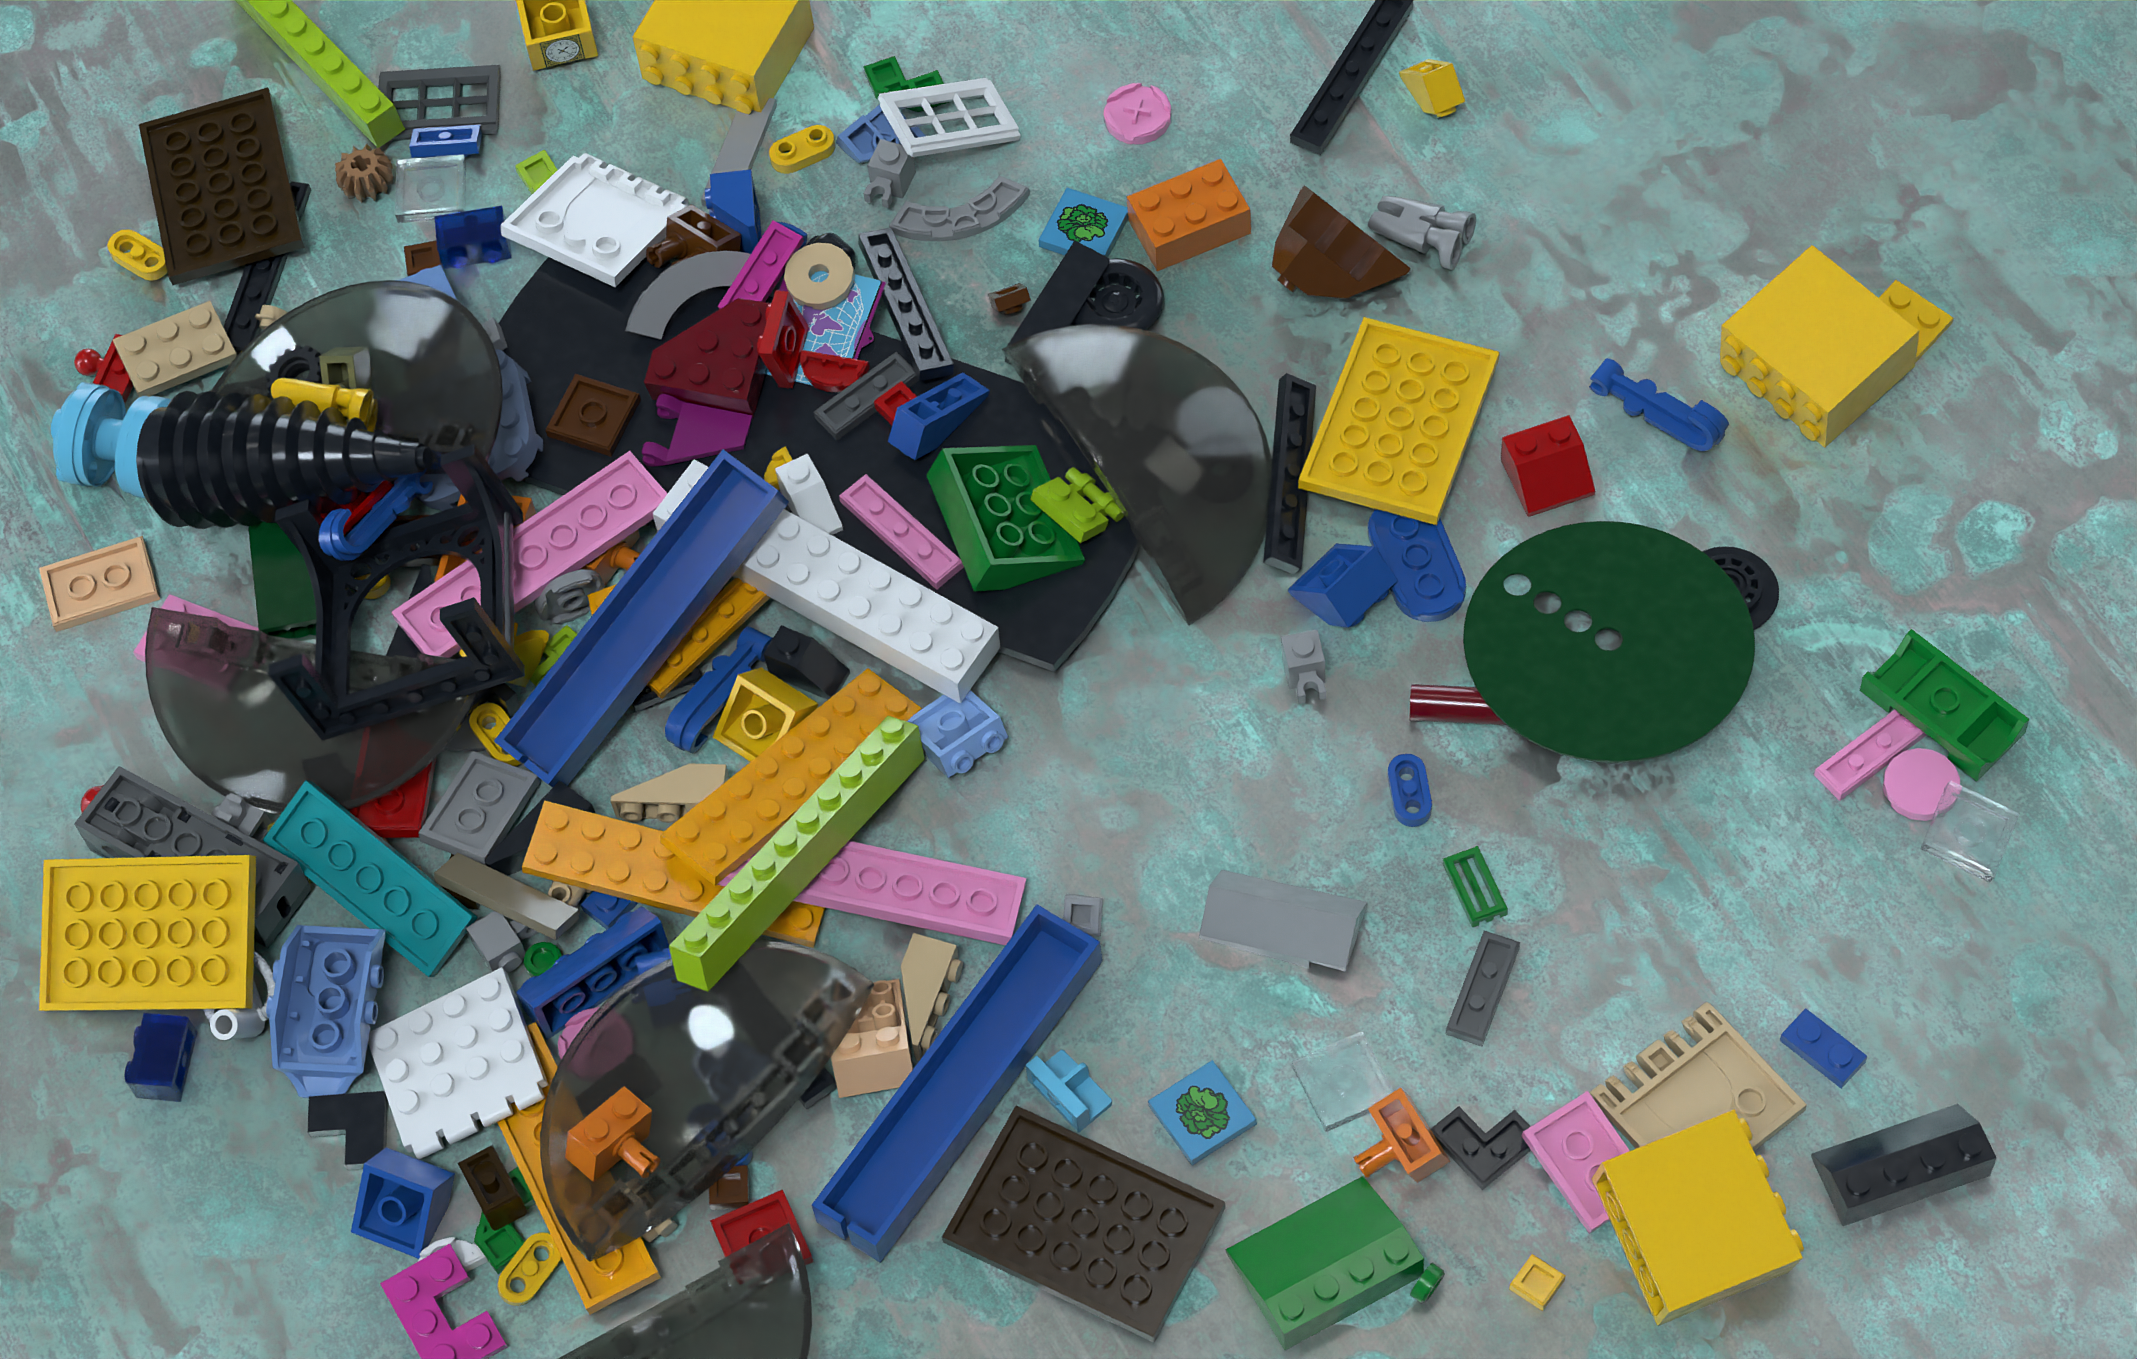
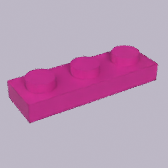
[718,220,804,309]

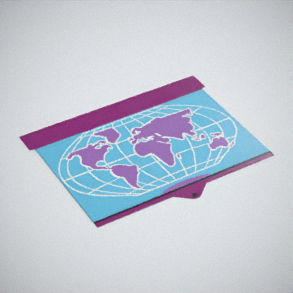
[765,271,886,386]

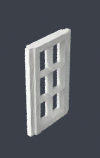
[878,78,1021,157]

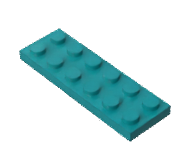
[263,780,478,977]

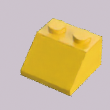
[713,667,818,762]

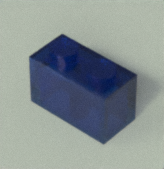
[434,205,512,269]
[124,1013,198,1102]

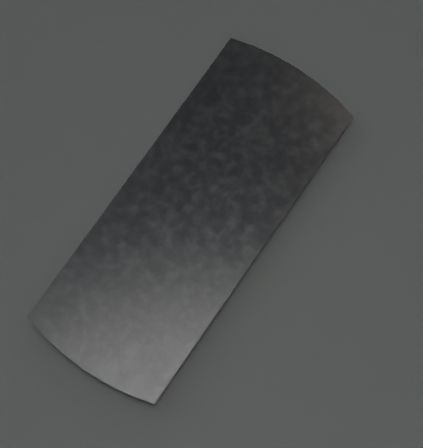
[498,257,1170,672]

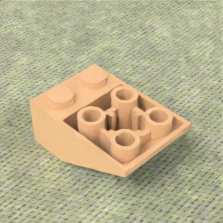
[824,979,913,1098]

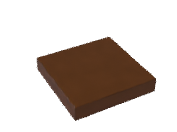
[546,374,641,457]

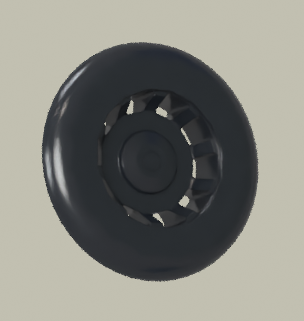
[1073,258,1164,341]
[1702,546,1779,630]

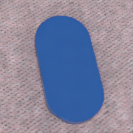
[1368,509,1466,622]

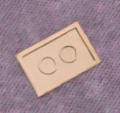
[39,536,160,632]

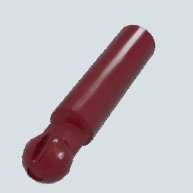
[1409,684,1506,725]

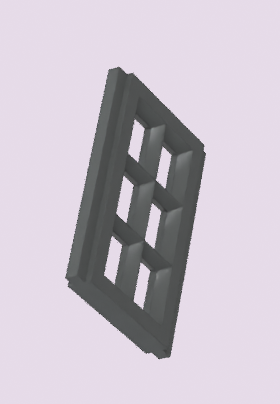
[378,65,501,140]

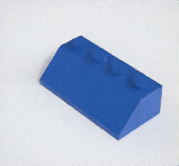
[516,906,669,1040]

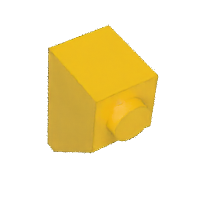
[1399,59,1466,117]

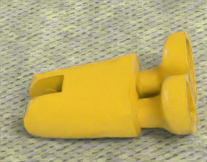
[271,378,378,432]

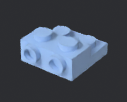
[907,690,1008,778]

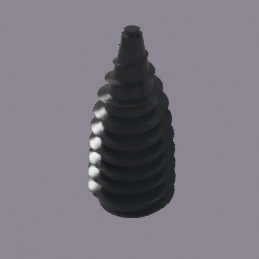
[136,391,433,529]

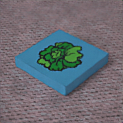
[1038,188,1128,257]
[1148,1060,1257,1166]

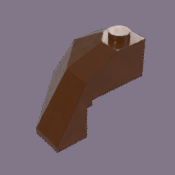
[1272,185,1411,298]

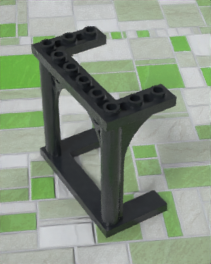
[268,444,525,741]

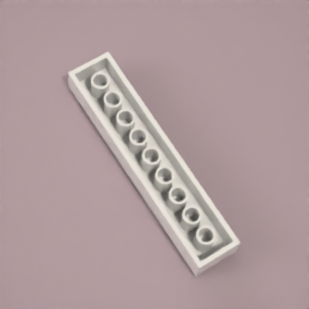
[653,459,1000,703]

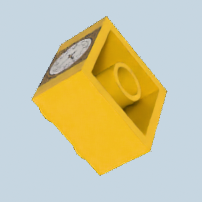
[516,0,598,71]

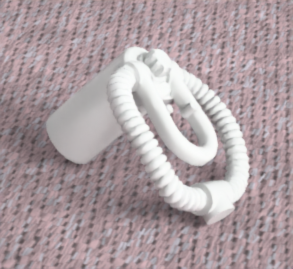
[203,952,275,1040]

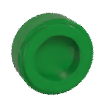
[524,942,562,977]
[1410,1262,1445,1304]

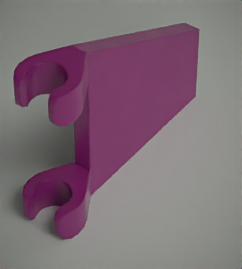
[642,394,753,466]

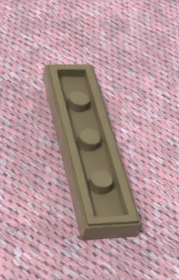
[434,852,579,940]

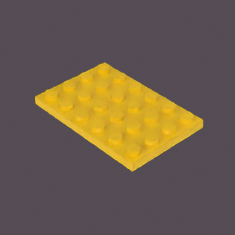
[1298,317,1500,525]
[39,855,256,1011]

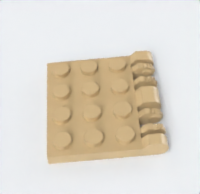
[1589,1002,1807,1151]

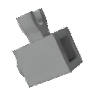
[863,139,916,208]
[1281,630,1326,704]
[211,793,273,843]
[466,911,539,973]

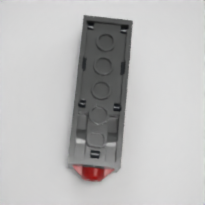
[74,766,311,948]

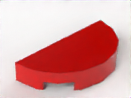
[800,350,870,392]

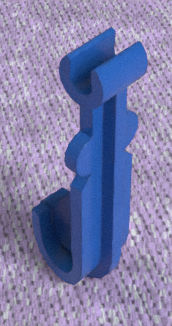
[1589,358,1729,451]
[319,469,433,561]
[665,626,773,754]

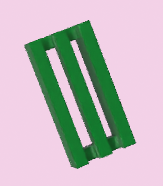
[1443,846,1508,928]

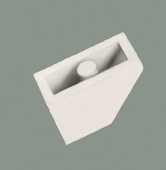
[775,454,843,535]

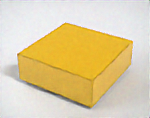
[1509,1254,1566,1311]

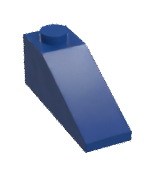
[888,372,990,460]

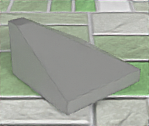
[1063,894,1103,936]

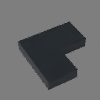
[307,1091,388,1170]
[1431,1106,1531,1190]

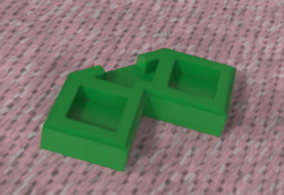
[863,56,949,113]
[474,1167,536,1274]

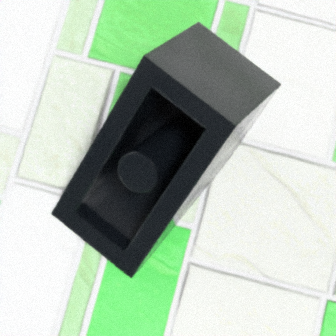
[764,625,850,700]

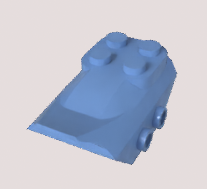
[266,925,386,1098]

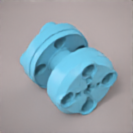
[51,382,172,499]

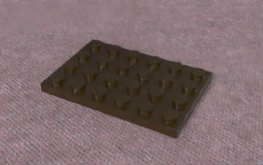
[139,87,305,286]
[942,1105,1226,1342]

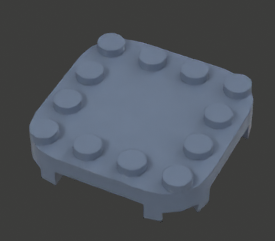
[395,349,543,511]

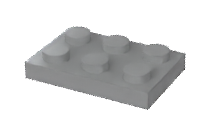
[419,751,539,866]

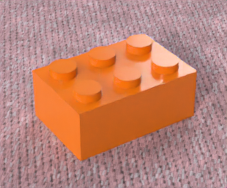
[1126,159,1251,271]

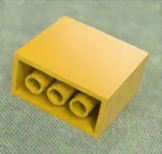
[632,0,814,114]
[1720,245,1919,448]
[1591,1109,1804,1326]

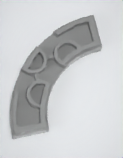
[889,175,1030,241]
[625,251,751,339]

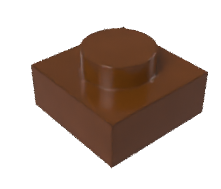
[404,240,443,276]
[988,283,1031,314]
[709,1165,750,1210]

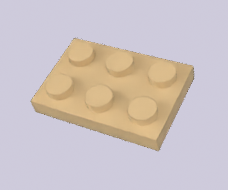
[112,301,238,397]

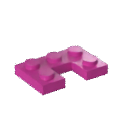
[380,1244,508,1359]

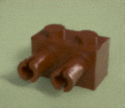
[646,204,741,267]

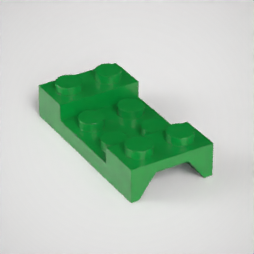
[1860,629,2029,782]

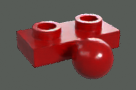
[74,334,133,403]

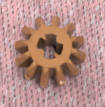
[335,144,394,203]

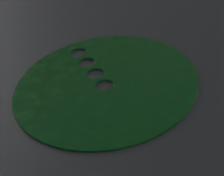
[1463,521,1755,763]

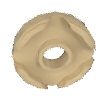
[784,243,855,310]

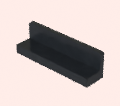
[1005,240,1110,368]

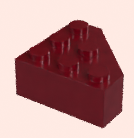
[644,298,772,417]

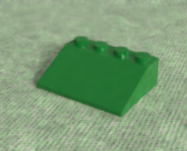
[926,445,1085,591]
[1225,1176,1424,1351]

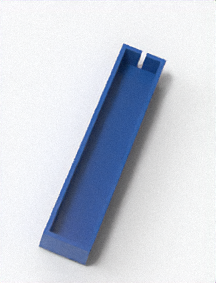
[494,449,789,787]
[811,904,1102,1263]

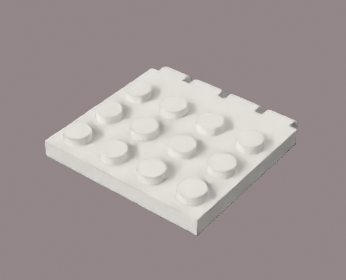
[500,153,688,287]
[368,967,549,1160]

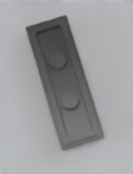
[814,352,919,440]
[1446,930,1520,1047]

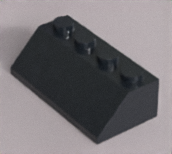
[1811,1104,1997,1226]

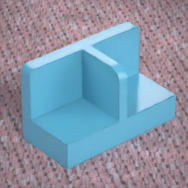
[1025,1050,1112,1133]

